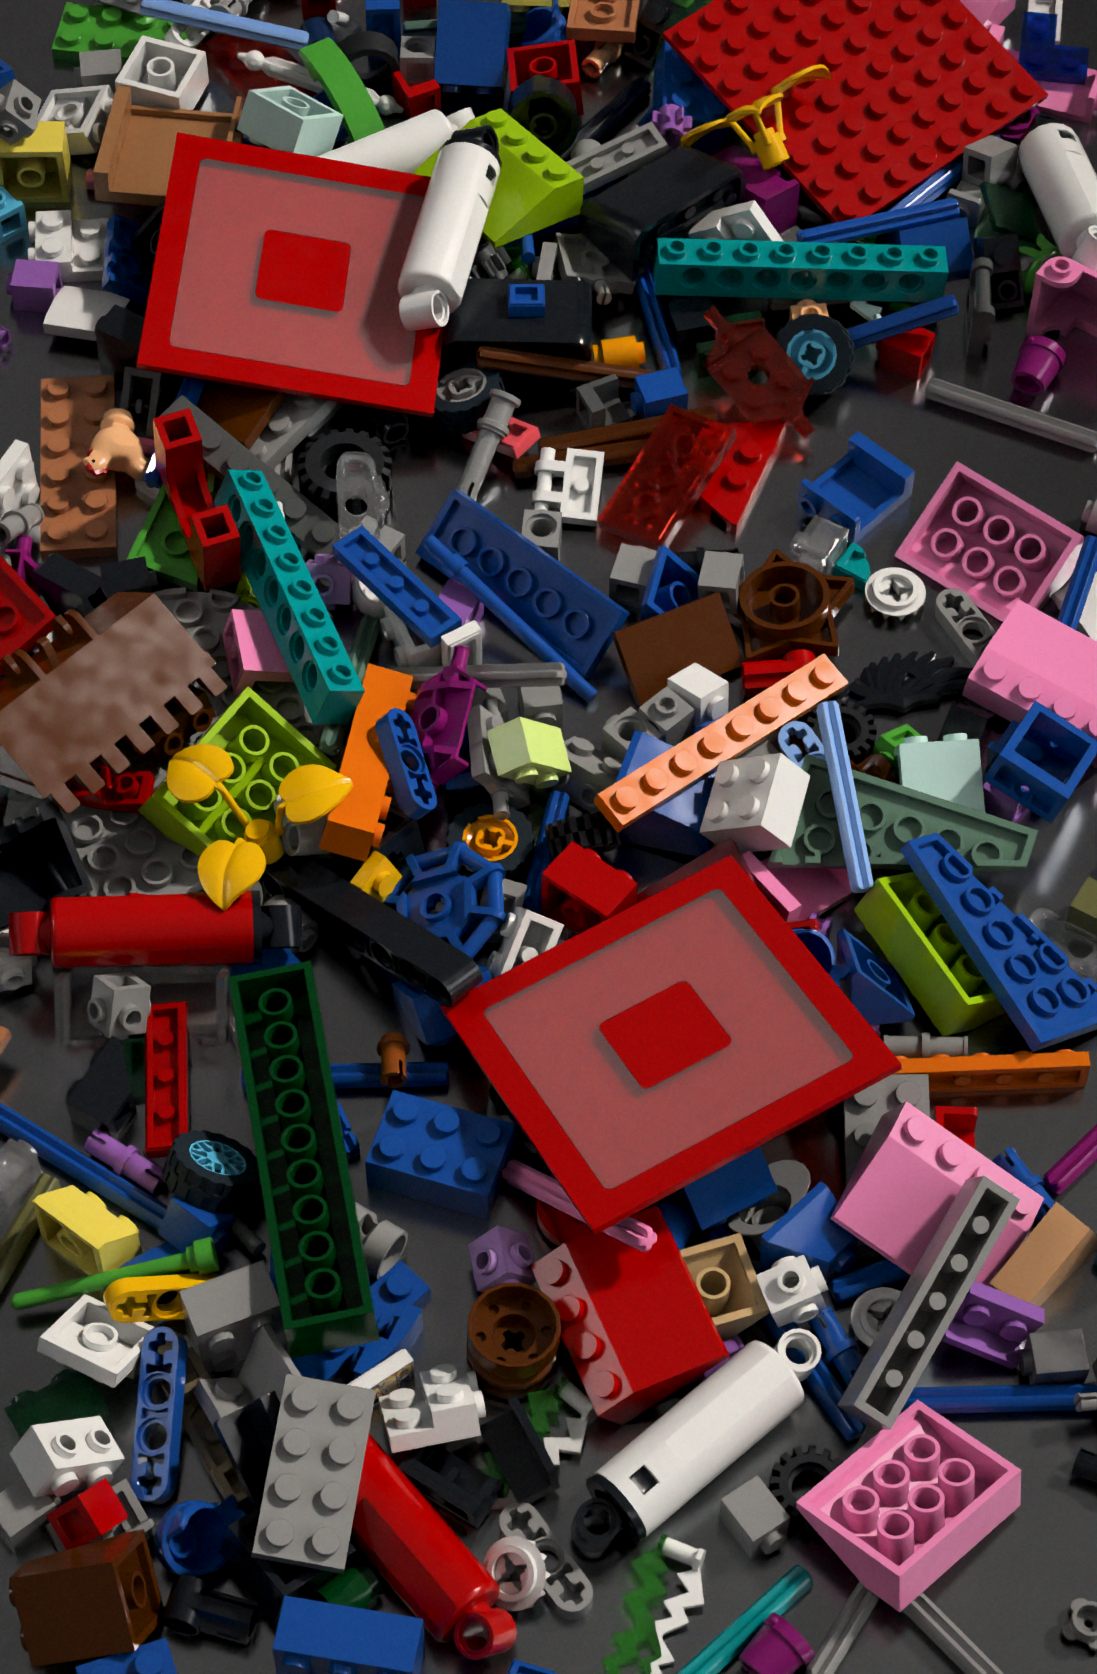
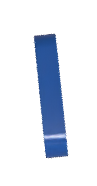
[375,708,437,820]

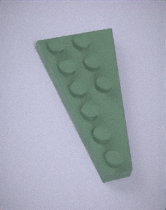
[767,754,1038,872]

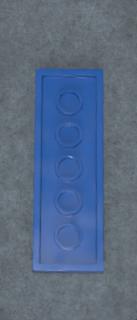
[415,489,630,678]

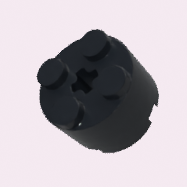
[507,74,578,155]

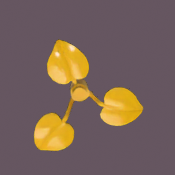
[679,64,831,170]
[166,744,354,911]

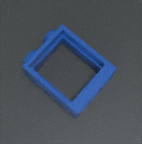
[983,700,1097,824]

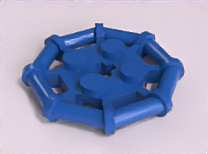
[383,841,507,959]

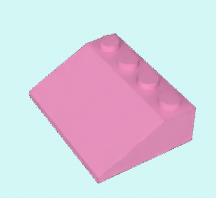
[894,461,1084,623]
[962,600,1097,769]
[830,1101,1044,1287]
[796,1400,1021,1612]

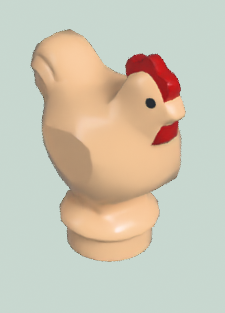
[83,408,150,481]

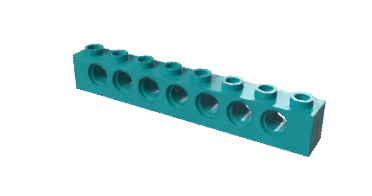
[653,238,949,302]
[213,469,365,724]

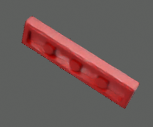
[145,1001,190,1159]

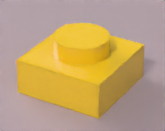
[350,850,402,903]

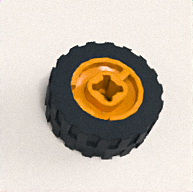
[446,802,535,892]

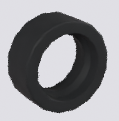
[337,31,400,95]

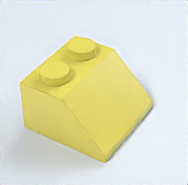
[32,1185,142,1275]

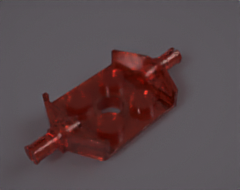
[702,306,817,440]

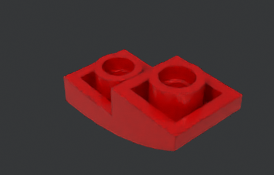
[65,763,156,813]

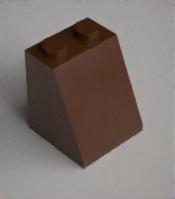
[8,1529,164,1667]

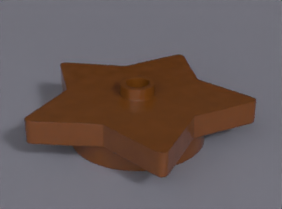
[727,549,855,662]

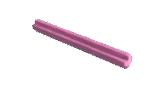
[502,1160,657,1252]

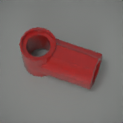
[741,649,816,697]

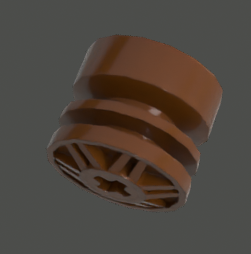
[466,1282,561,1399]

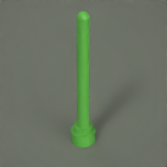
[10,1237,219,1310]

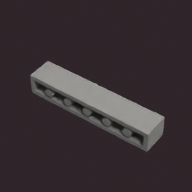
[837,1175,1020,1430]

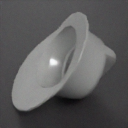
[727,1160,811,1252]

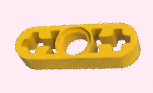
[103,1273,220,1323]

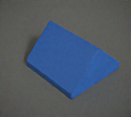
[884,217,974,278]
[640,544,700,621]
[837,928,915,1025]

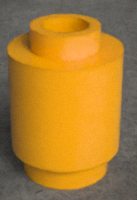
[592,335,646,368]

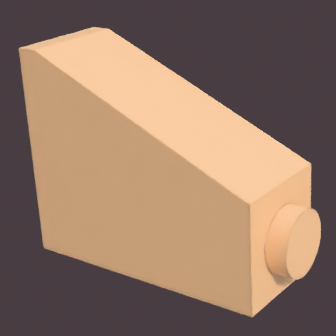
[990,1202,1097,1307]

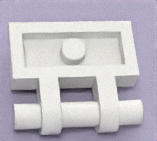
[531,447,605,527]

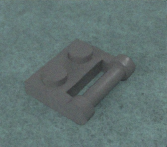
[965,257,995,356]

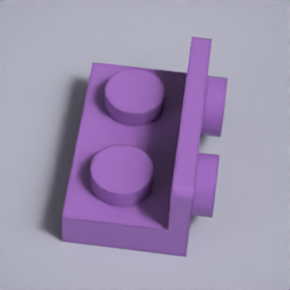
[941,1281,1045,1369]

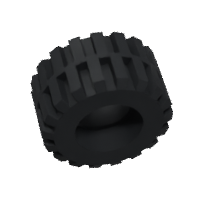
[298,428,393,530]

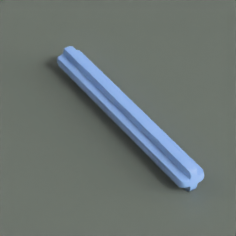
[140,0,309,51]
[816,700,874,893]

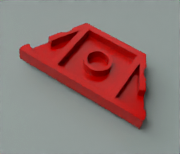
[678,421,786,534]

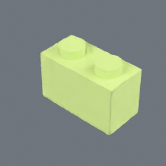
[486,717,572,789]

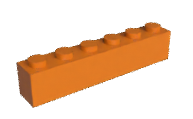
[318,663,417,862]

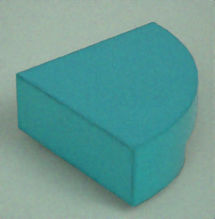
[832,542,871,591]

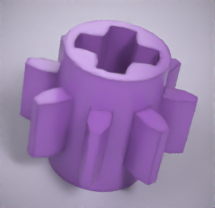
[652,104,692,148]

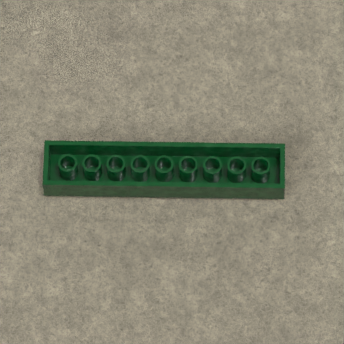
[228,961,380,1358]

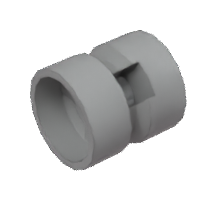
[355,1202,408,1280]

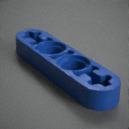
[130,1326,188,1505]

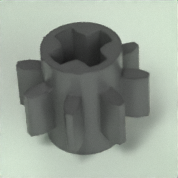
[469,241,511,279]

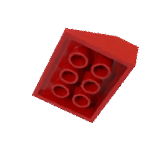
[530,1206,730,1425]

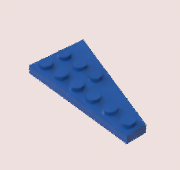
[900,833,1097,1052]

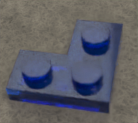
[1018,11,1089,85]

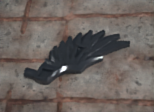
[827,651,973,713]

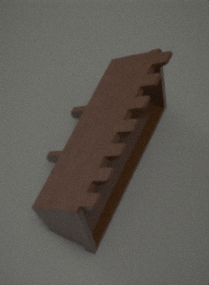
[0,592,227,814]

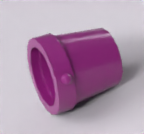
[1011,335,1067,396]
[738,1612,815,1674]

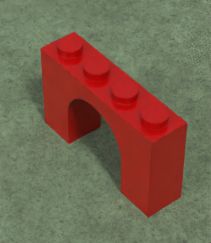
[153,408,241,592]

